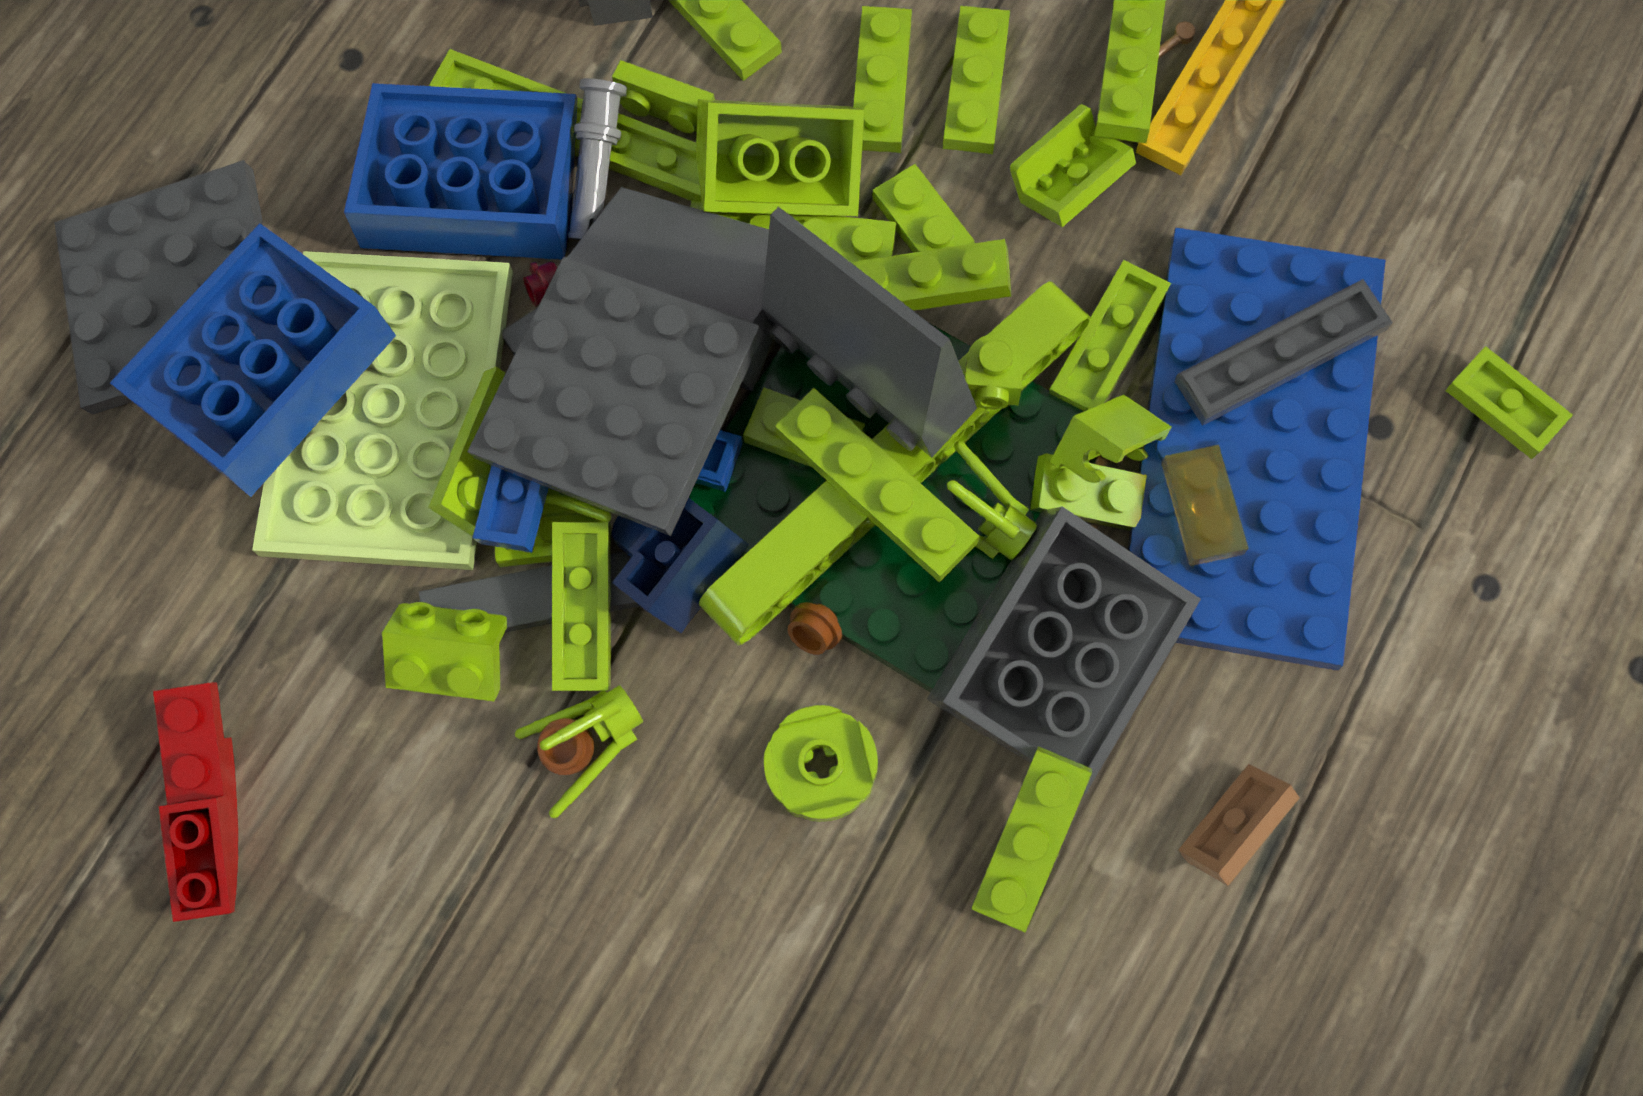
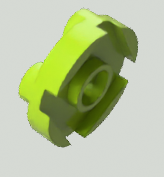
[764,705,878,822]

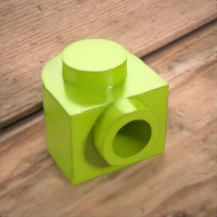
[965,334,1024,410]

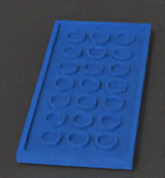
[1127,227,1386,671]

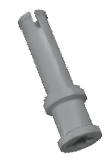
[567,78,627,240]

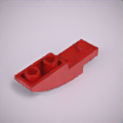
[153,682,238,922]

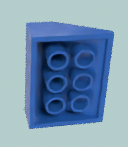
[344,83,578,259]
[110,223,396,497]

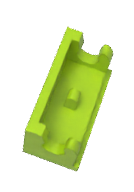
[1050,394,1172,483]

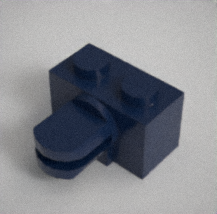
[612,498,749,633]

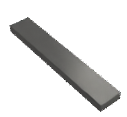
[419,551,640,633]

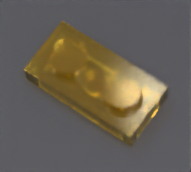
[1162,445,1249,566]

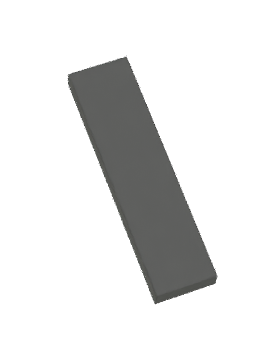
[1175,279,1393,426]

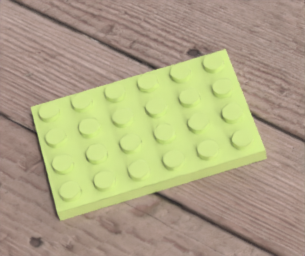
[252,251,513,570]

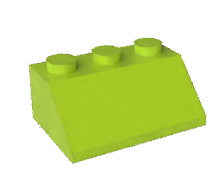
[696,99,864,217]

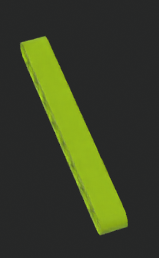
[699,281,1091,646]

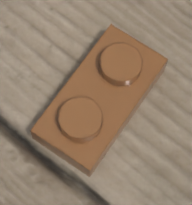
[1178,764,1300,886]

